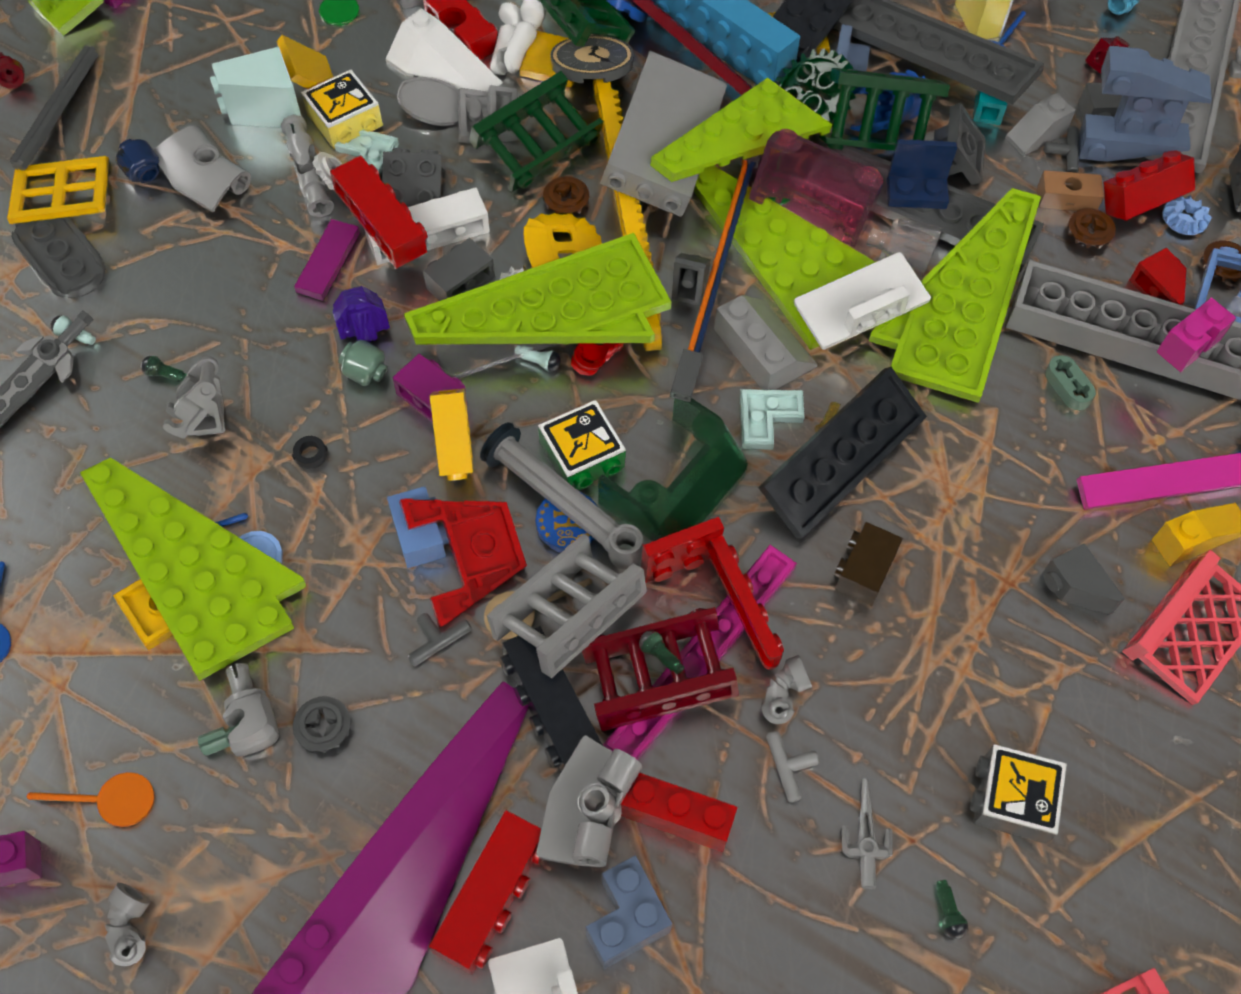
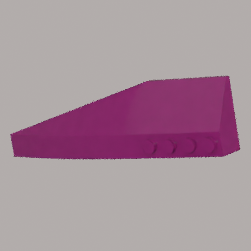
[251,681,529,994]

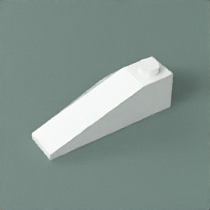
[386,8,503,91]

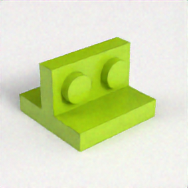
[28,0,104,36]

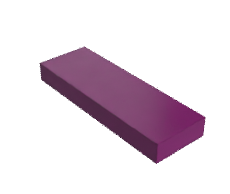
[294,219,360,301]

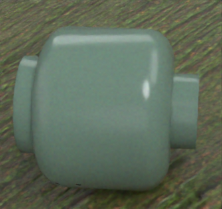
[338,340,388,386]

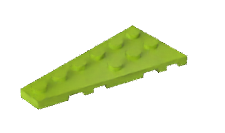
[650,78,832,182]

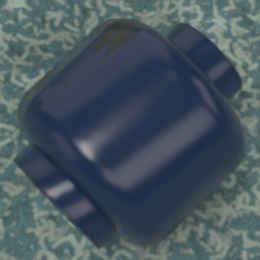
[115,139,160,183]

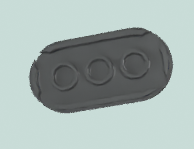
[12,207,106,298]

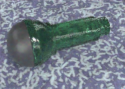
[639,631,684,675]

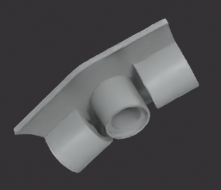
[154,125,251,212]
[536,736,643,867]

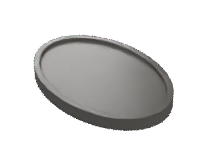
[397,77,459,126]

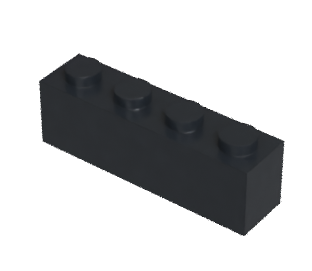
[499,626,603,772]

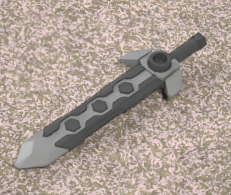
[0,310,94,428]

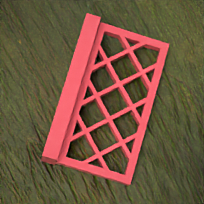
[1122,550,1241,705]

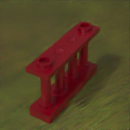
[582,607,739,731]

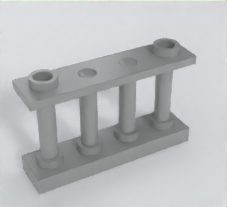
[487,534,647,678]

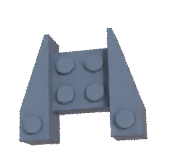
[1079,46,1212,162]

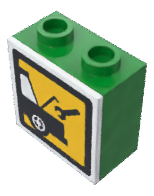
[538,400,626,490]

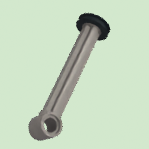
[480,422,643,569]

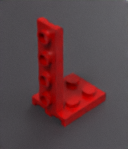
[641,516,784,669]

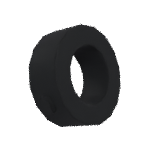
[292,436,328,469]

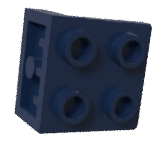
[886,139,957,209]

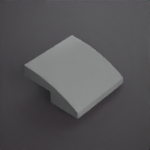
[458,85,518,143]

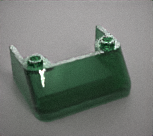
[598,398,748,541]

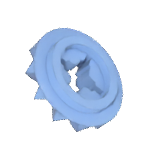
[1163,195,1212,235]

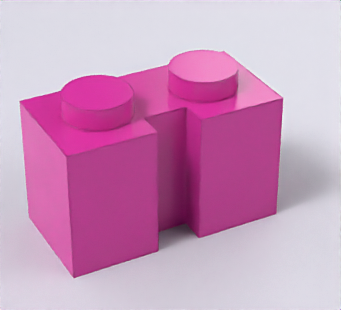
[1156,297,1237,373]

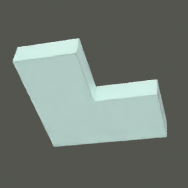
[334,130,399,179]
[739,389,805,450]

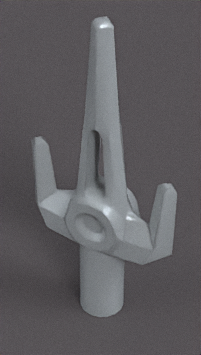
[841,778,893,889]

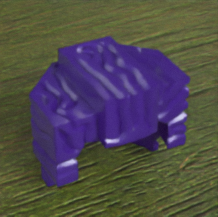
[332,286,390,342]

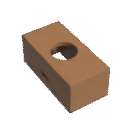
[1037,170,1104,211]

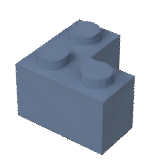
[586,855,672,969]

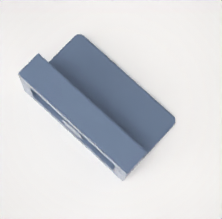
[836,25,870,71]

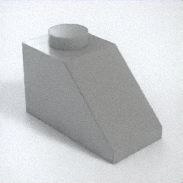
[1005,93,1076,157]

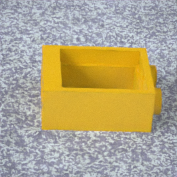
[430,388,474,481]

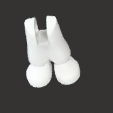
[490,0,546,75]

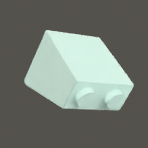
[210,47,301,128]

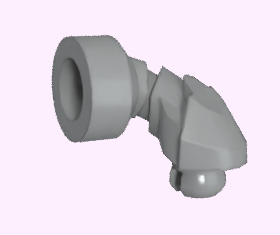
[761,655,812,724]
[105,883,150,966]

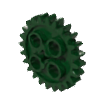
[776,48,858,138]

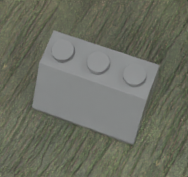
[714,295,817,390]

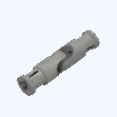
[280,115,334,217]

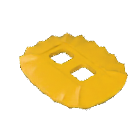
[524,213,602,268]

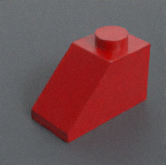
[1129,247,1187,305]

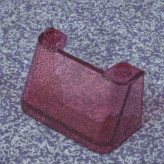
[749,129,884,248]

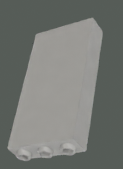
[600,51,728,217]

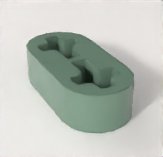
[1045,355,1096,411]

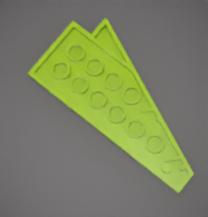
[693,165,875,350]
[869,188,1041,403]
[404,233,671,345]
[80,457,307,681]

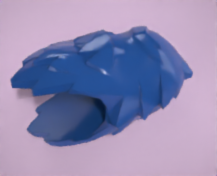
[850,70,926,134]

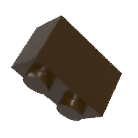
[834,522,903,606]

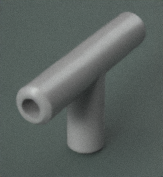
[766,731,819,803]

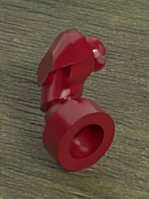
[0,52,25,89]

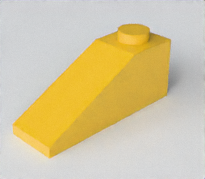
[1152,503,1241,567]

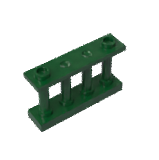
[539,0,635,47]
[818,67,950,151]
[469,71,604,193]

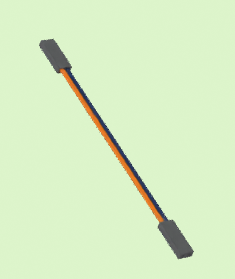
[670,155,761,402]

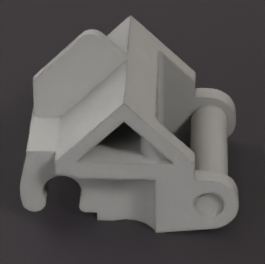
[163,356,226,439]

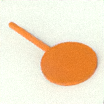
[27,772,155,827]

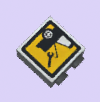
[970,744,1067,844]

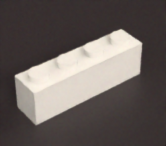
[365,188,490,265]

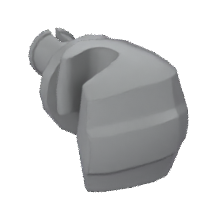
[223,663,279,757]

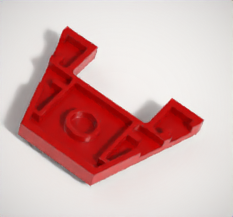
[399,498,527,628]

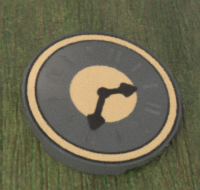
[550,35,634,83]

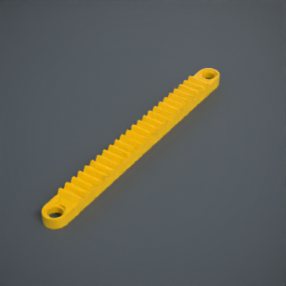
[593,78,662,351]

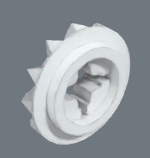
[312,152,343,191]

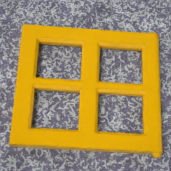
[7,156,109,224]

